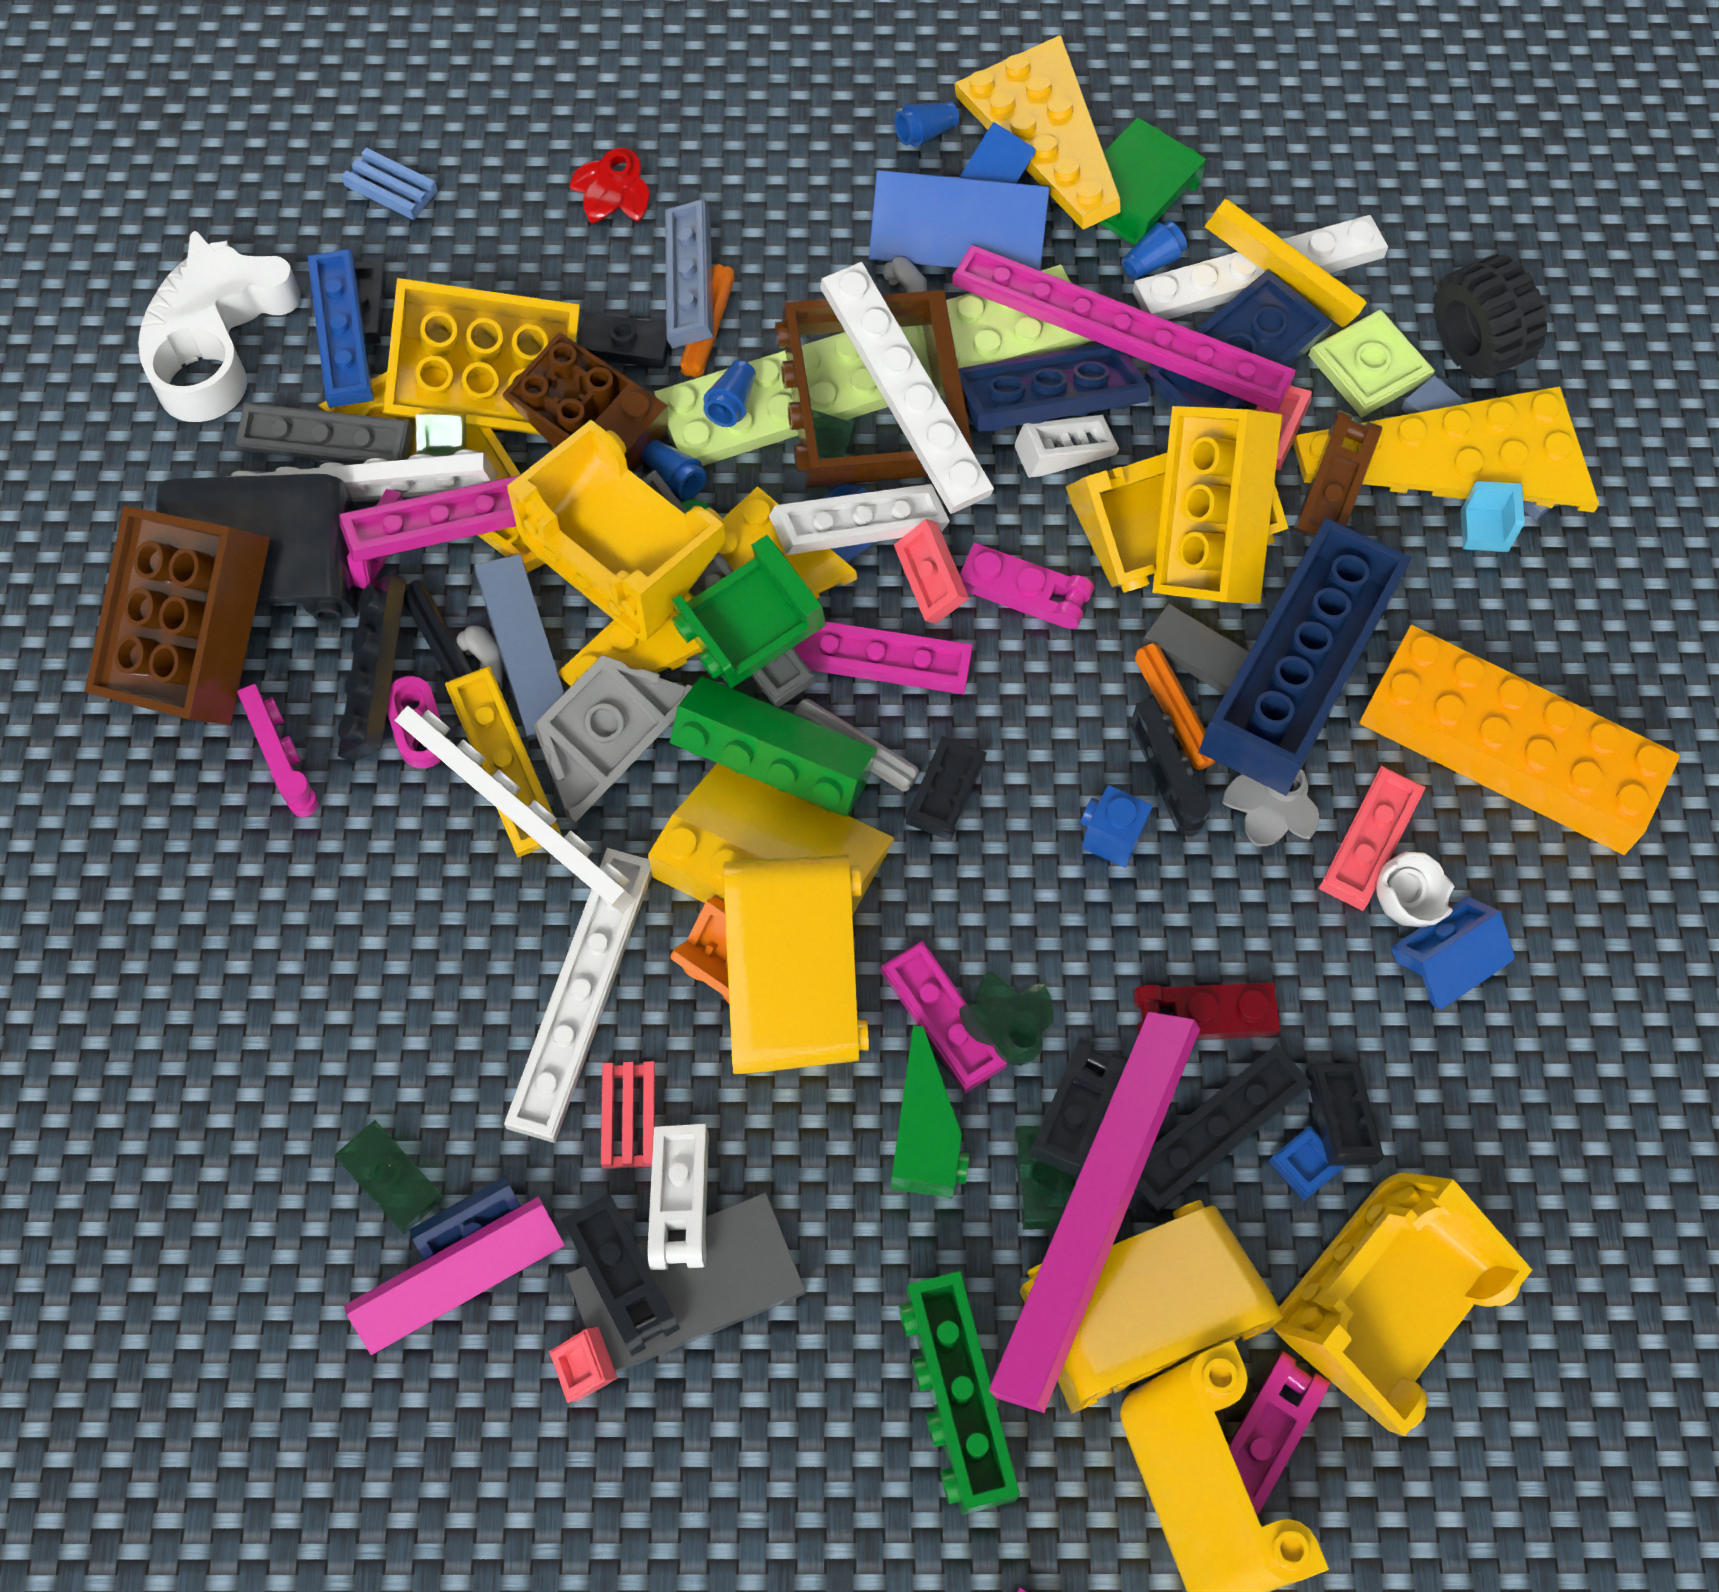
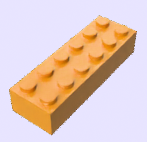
[1359,625,1681,855]

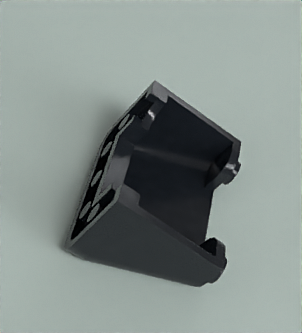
[156,474,358,623]

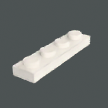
[769,484,950,555]

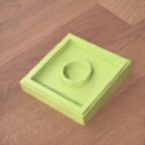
[1308,309,1435,418]

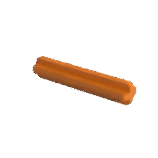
[680,264,735,378]
[1135,643,1216,770]

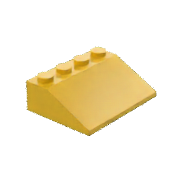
[383,278,580,435]
[648,763,894,916]

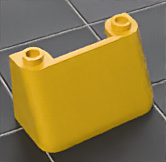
[507,420,726,641]
[1066,453,1289,593]
[723,855,869,1074]
[1273,1172,1532,1436]
[1020,1200,1283,1414]
[1120,1340,1329,1592]

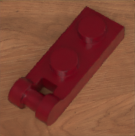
[1133,982,1281,1040]

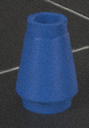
[894,101,959,147]
[1121,220,1187,280]
[703,360,756,427]
[641,440,706,500]

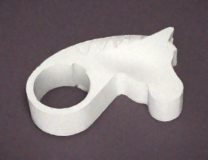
[138,231,301,422]

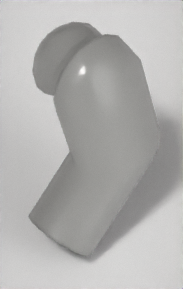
[883,257,927,293]
[456,625,504,689]

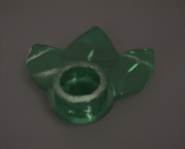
[959,972,1054,1066]

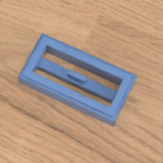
[341,148,438,220]

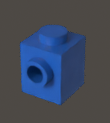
[1080,785,1153,868]

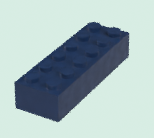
[1198,518,1412,796]

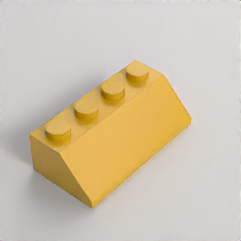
[1152,406,1282,603]

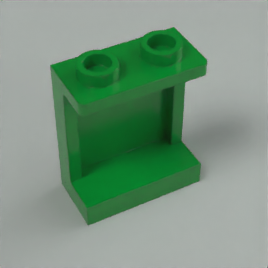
[1099,117,1207,246]
[671,535,826,689]

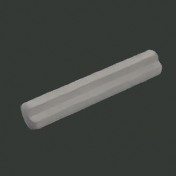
[793,699,919,792]

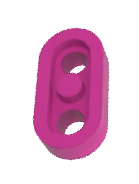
[387,676,447,768]

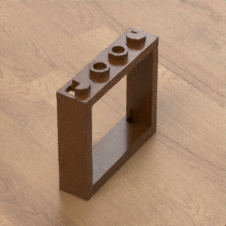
[775,290,974,488]

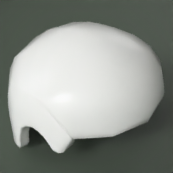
[1376,852,1454,927]

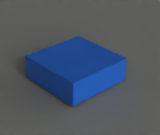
[1269,1126,1345,1202]

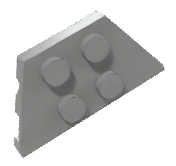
[533,655,693,824]

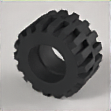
[1433,254,1548,380]

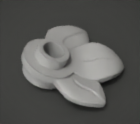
[1222,769,1319,847]

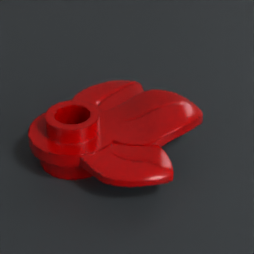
[569,148,650,224]

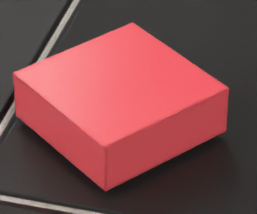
[549,1327,618,1403]

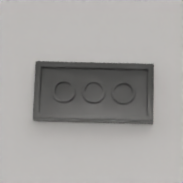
[566,1192,806,1373]

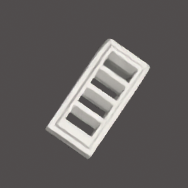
[1015,414,1119,478]

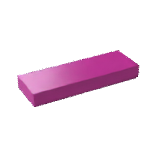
[881,941,1008,1094]

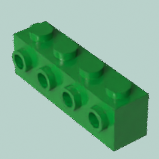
[670,676,877,817]
[898,1271,1020,1516]

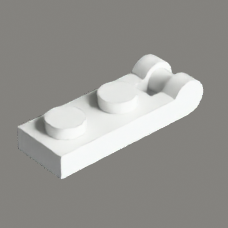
[648,1124,709,1270]

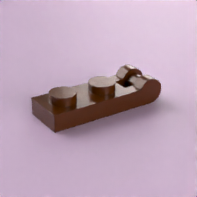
[1293,410,1382,538]

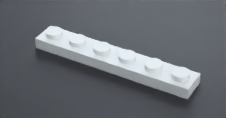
[1133,215,1388,320]
[820,262,994,514]
[226,450,497,502]
[395,706,636,914]

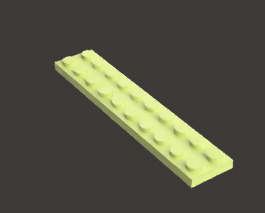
[654,265,1093,466]

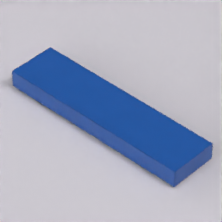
[307,249,374,408]

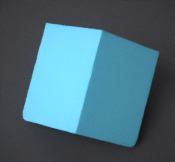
[1460,481,1525,552]

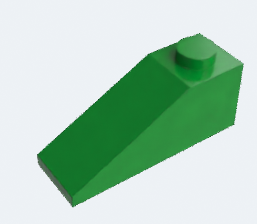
[890,1025,970,1199]

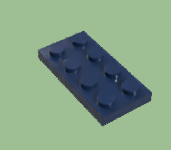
[1144,269,1333,409]
[958,344,1150,432]

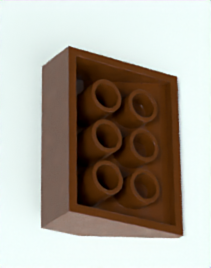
[85,505,270,725]

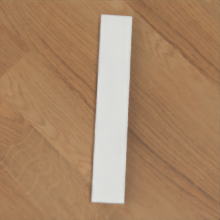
[504,848,652,1143]

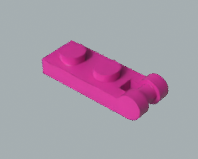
[959,542,1094,629]
[237,684,319,817]
[1228,1351,1330,1515]

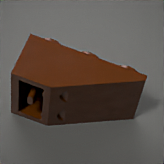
[502,332,668,473]

